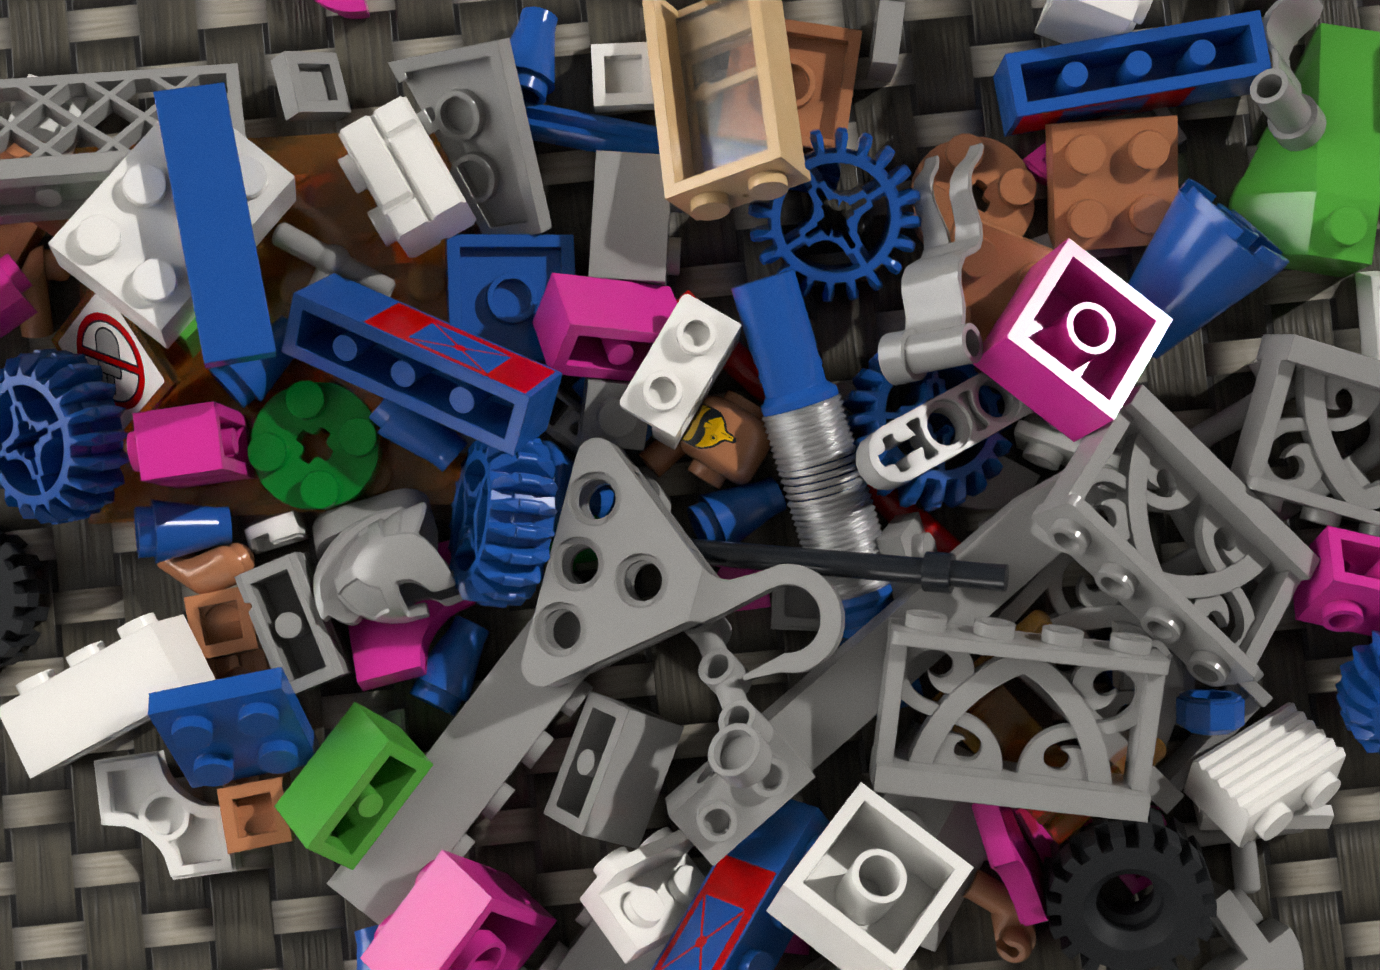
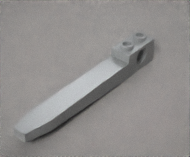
[665,471,1105,866]

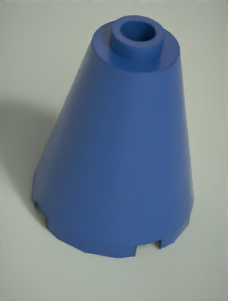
[1128,178,1289,359]

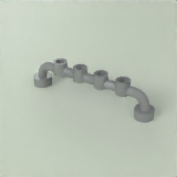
[644,476,773,788]

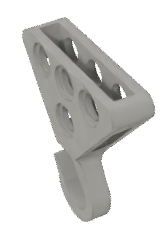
[521,437,845,687]

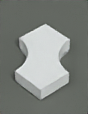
[94,750,242,880]

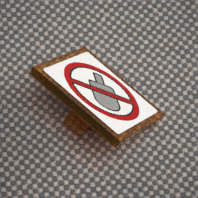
[51,289,182,444]

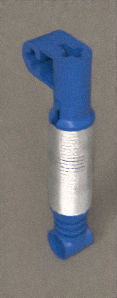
[731,269,924,716]

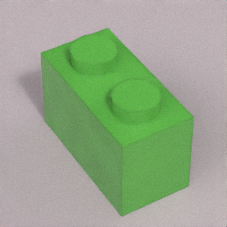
[274,701,434,870]

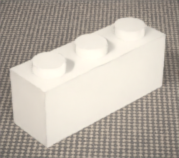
[0,612,216,779]

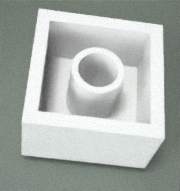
[766,782,974,970]

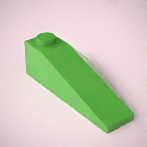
[1228,23,1380,278]

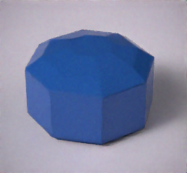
[1176,689,1245,736]

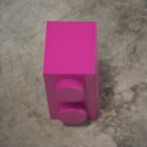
[533,272,677,381]
[127,401,255,489]

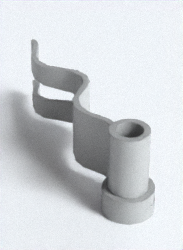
[1250,0,1327,151]
[878,143,984,385]

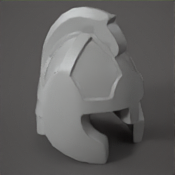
[313,502,463,626]

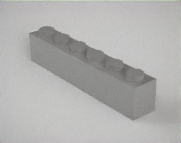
[327,574,611,925]

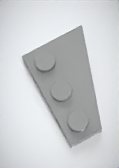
[388,38,552,235]

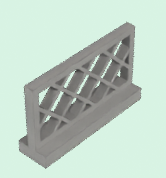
[0,63,246,225]

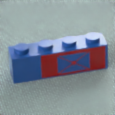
[993,10,1272,137]
[281,273,563,456]
[651,799,830,970]

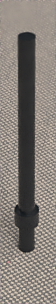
[690,538,1009,594]

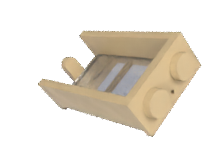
[642,0,811,221]

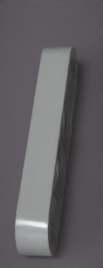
[856,372,1034,491]

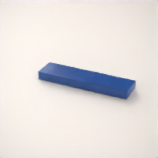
[153,82,277,369]

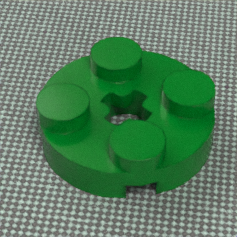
[248,381,382,510]

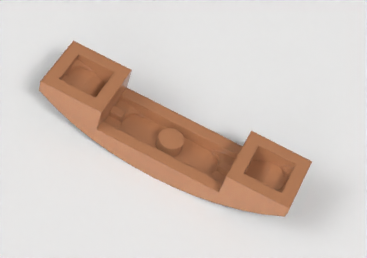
[184,587,295,854]

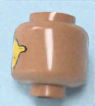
[680,390,772,490]

